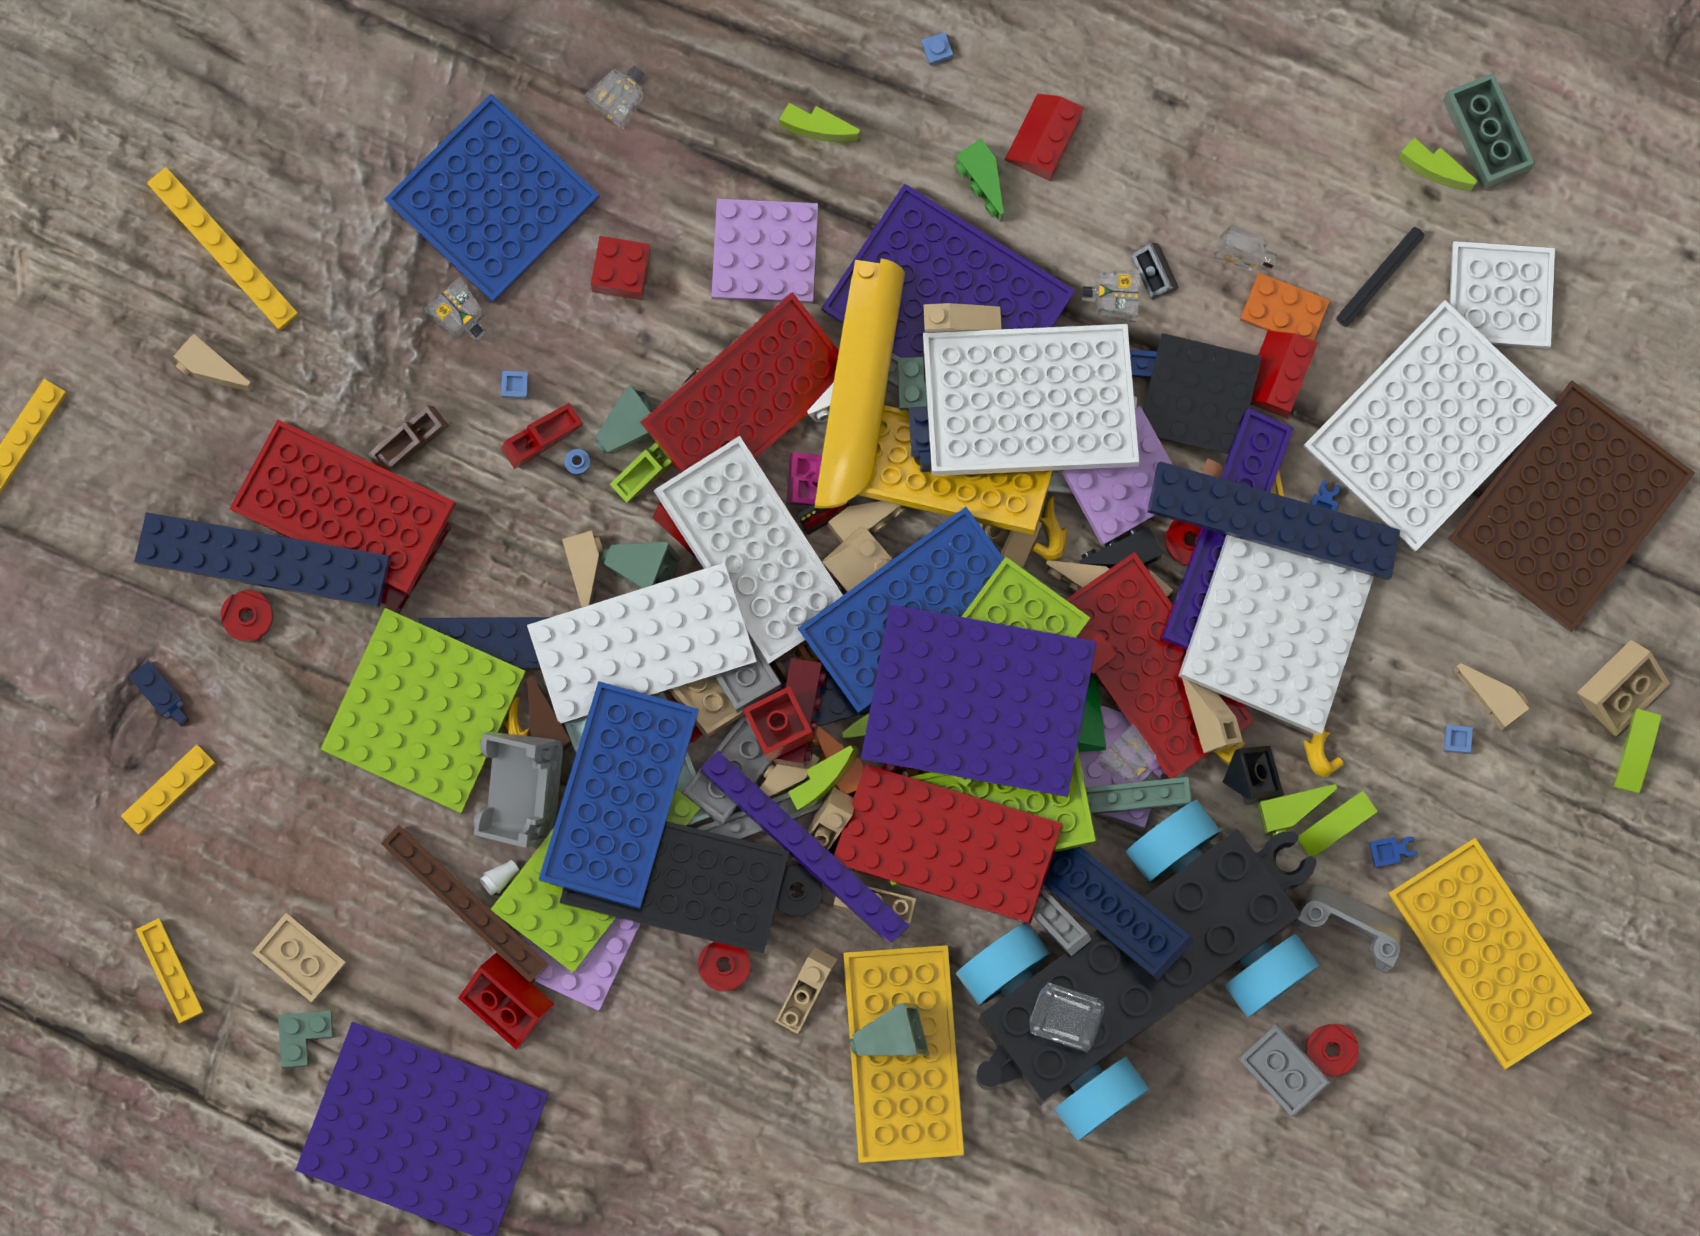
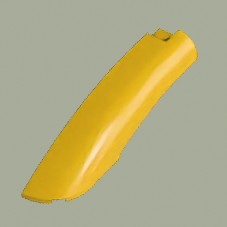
[815,259,905,508]

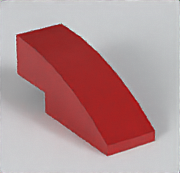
[501,403,583,469]

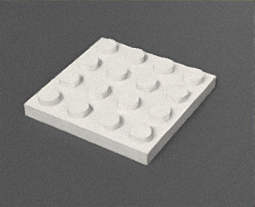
[1449,241,1555,349]

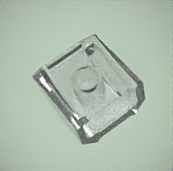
[1029,982,1104,1053]

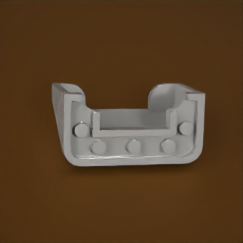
[474,732,563,848]
[1292,884,1405,974]

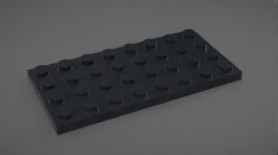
[560,821,789,954]

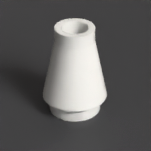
[480,860,520,896]

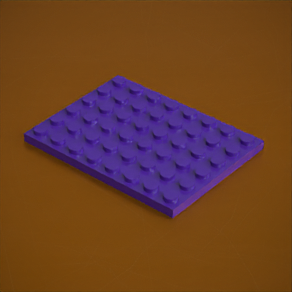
[821,183,1075,375]
[861,604,1097,797]
[295,1022,549,1236]

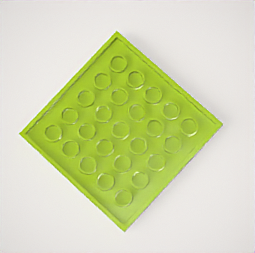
[320,608,527,813]

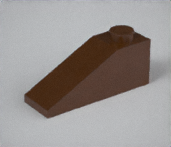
[527,676,572,750]

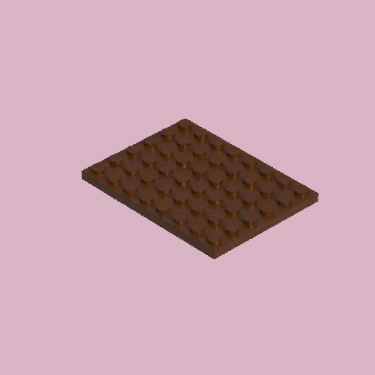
[1448,380,1695,632]

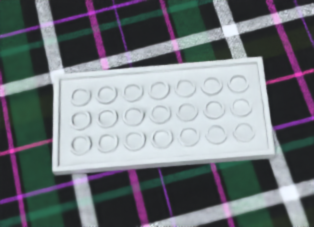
[654,436,843,664]
[527,562,757,724]

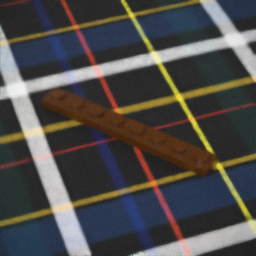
[381,825,549,984]

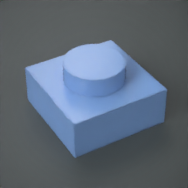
[921,32,953,66]
[501,371,528,399]
[1444,725,1473,754]

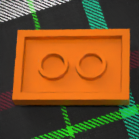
[1240,273,1330,341]

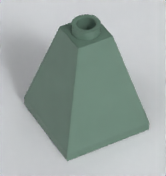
[595,385,656,454]
[602,542,681,590]
[850,1003,929,1057]

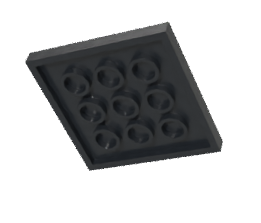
[1143,333,1262,454]

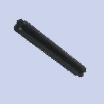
[1336,227,1425,327]

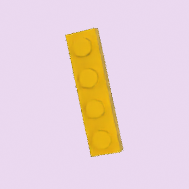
[121,745,216,836]
[135,918,204,1024]

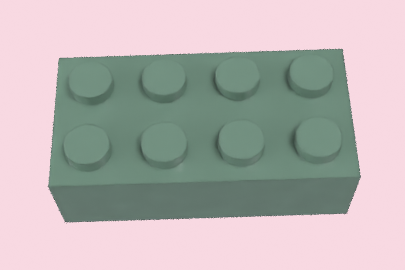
[1443,73,1535,190]

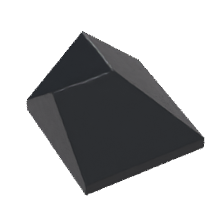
[1222,746,1284,805]

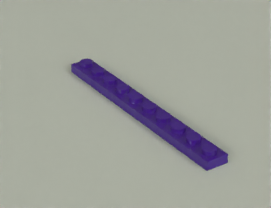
[700,751,909,946]

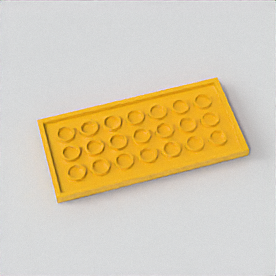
[857,405,1054,535]
[1387,838,1592,1070]
[843,945,964,1163]

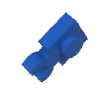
[1310,480,1340,511]
[1369,837,1418,868]

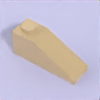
[924,303,1001,333]
[173,334,254,392]
[562,531,603,607]
[1453,663,1530,731]

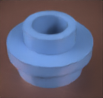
[564,449,590,475]

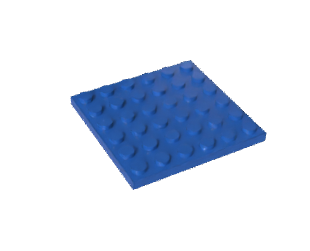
[384,94,600,303]

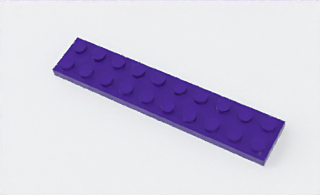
[1161,408,1293,650]

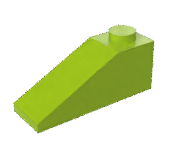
[1258,784,1337,836]

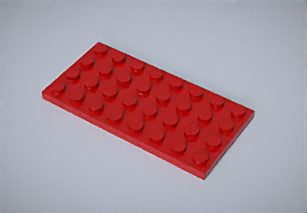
[640,292,839,473]
[229,419,456,595]
[1065,552,1255,779]
[834,764,1063,924]

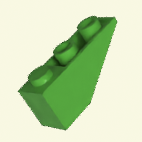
[955,138,1004,221]

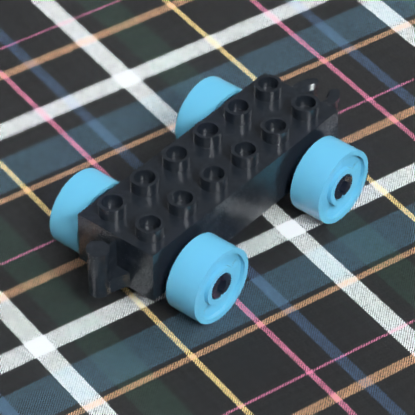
[956,800,1320,1142]

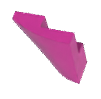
[786,452,822,506]

